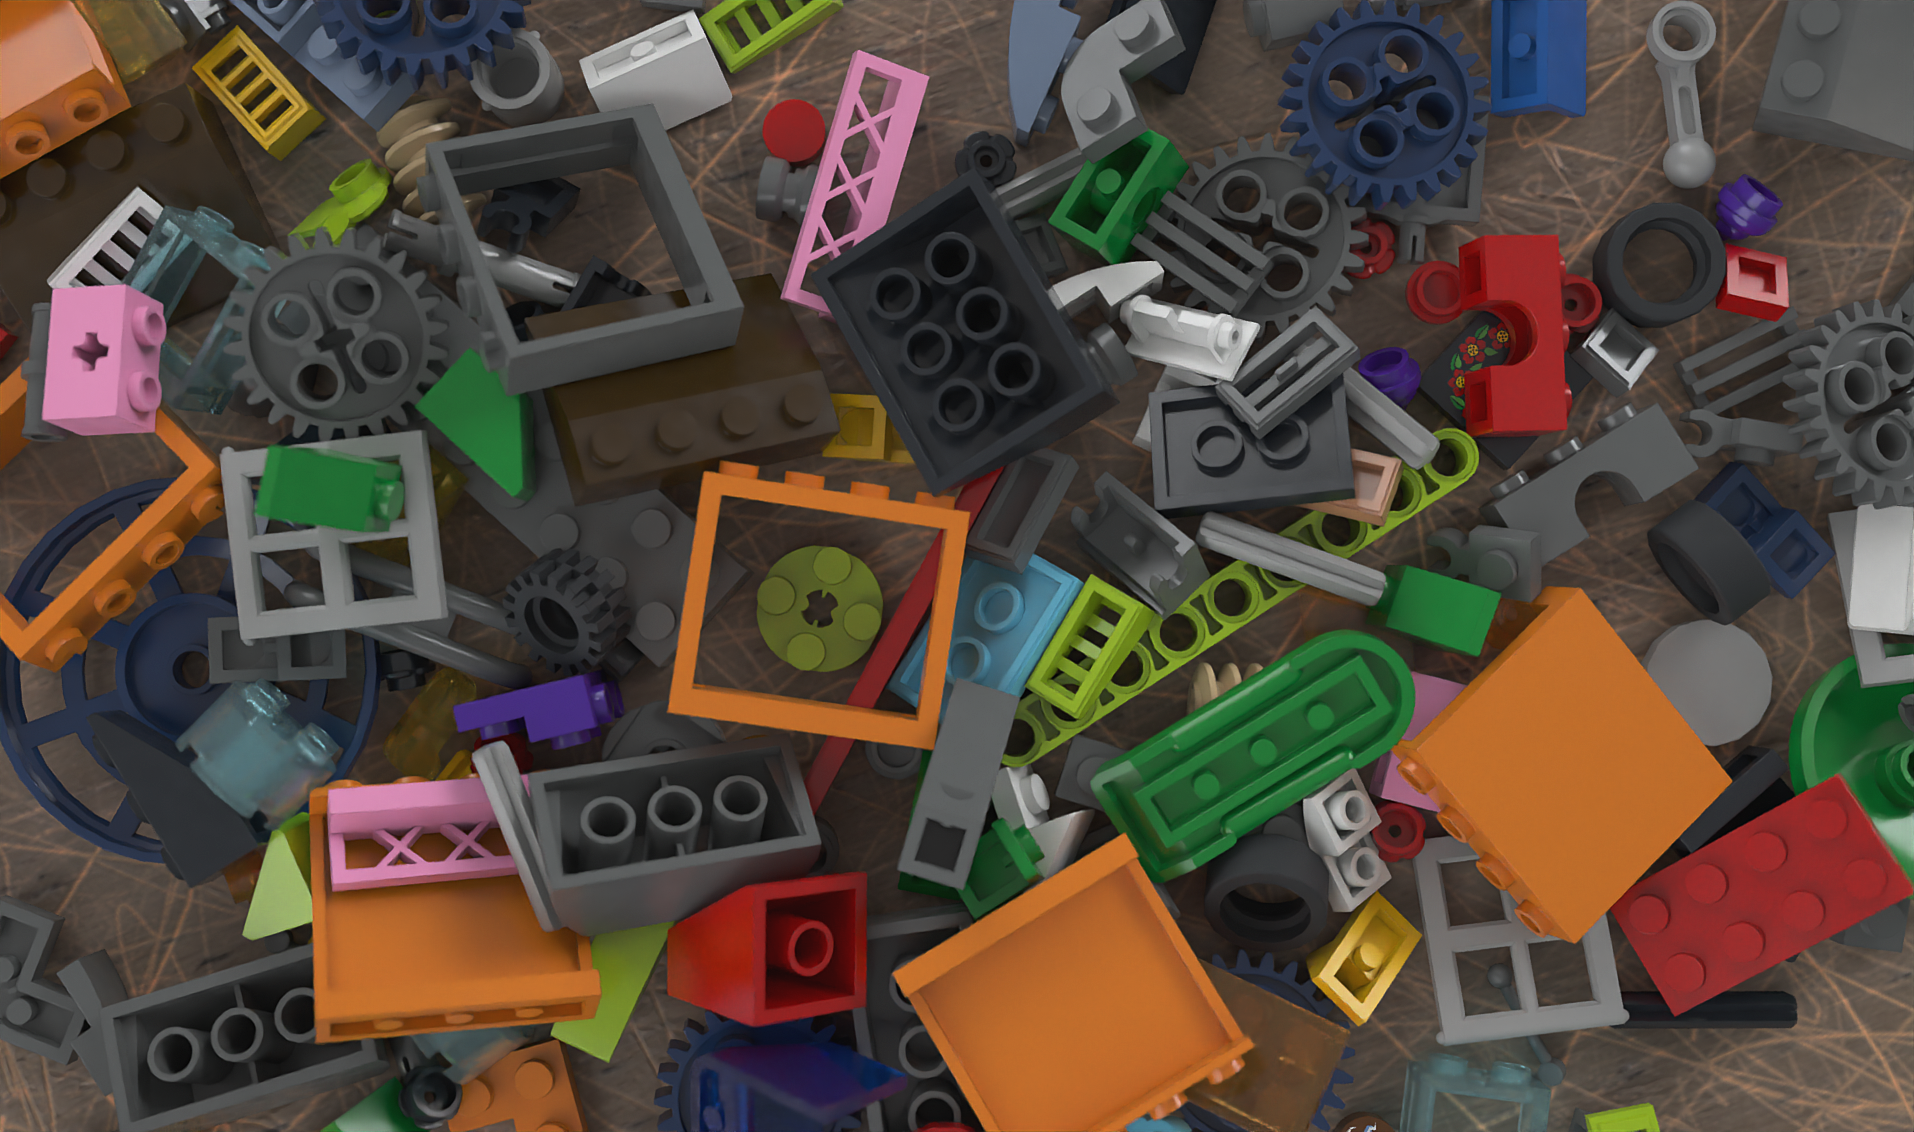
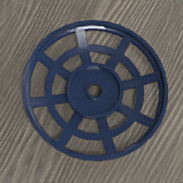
[0,477,382,864]

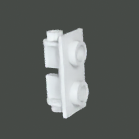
[1120,295,1260,382]

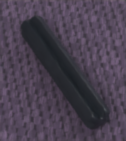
[1610,991,1798,1029]

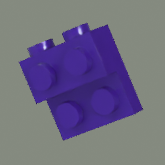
[453,669,625,750]

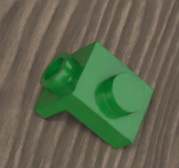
[955,817,1045,921]

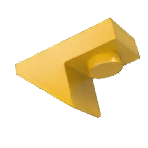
[1305,891,1422,1026]

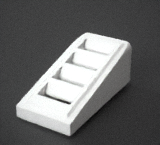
[47,187,191,290]

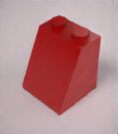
[667,871,867,1026]

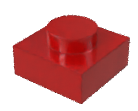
[1716,243,1789,322]

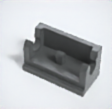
[1071,471,1210,620]

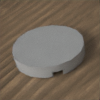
[1641,619,1773,746]

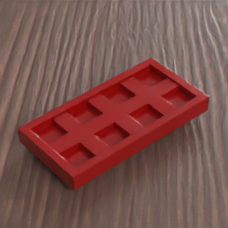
[1610,773,1914,1016]

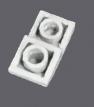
[1303,768,1392,912]

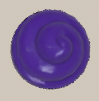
[1715,174,1783,241]
[1358,347,1422,411]

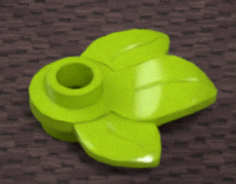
[288,159,392,247]

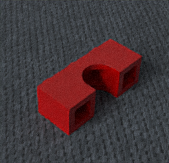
[1458,235,1572,438]

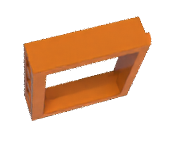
[0,357,225,673]
[668,461,970,750]

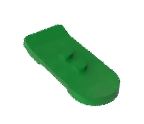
[1090,630,1416,883]

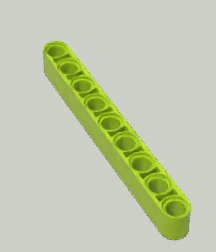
[1001,428,1479,767]

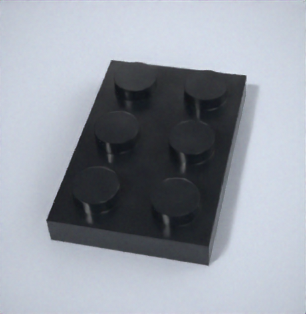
[1148,373,1356,519]

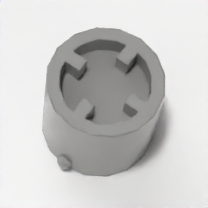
[470,27,564,127]

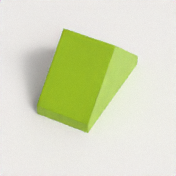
[242,812,312,941]

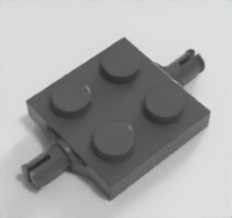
[1349,79,1490,265]

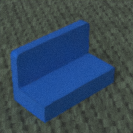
[1491,0,1587,118]

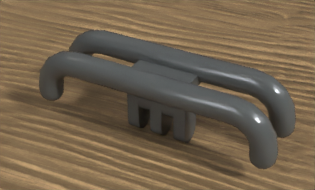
[284,544,533,690]

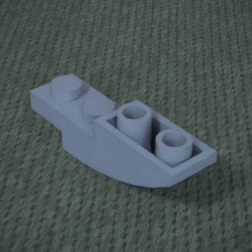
[229,0,416,132]
[1007,0,1083,148]

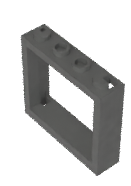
[416,103,744,396]

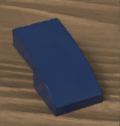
[1694,461,1836,599]

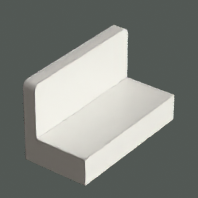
[579,9,732,130]
[1847,504,1914,635]

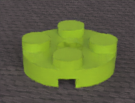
[757,546,884,672]

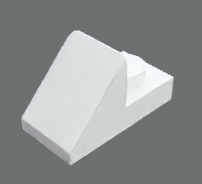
[991,764,1095,893]

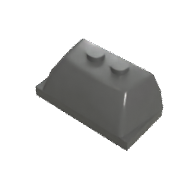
[528,733,821,936]
[99,943,391,1132]

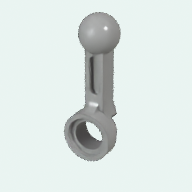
[1646,0,1716,189]

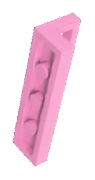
[780,50,929,324]
[327,774,530,892]

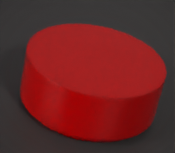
[762,99,827,167]

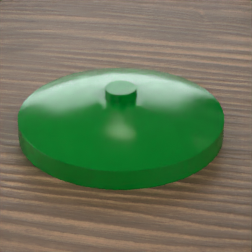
[1788,643,1914,900]

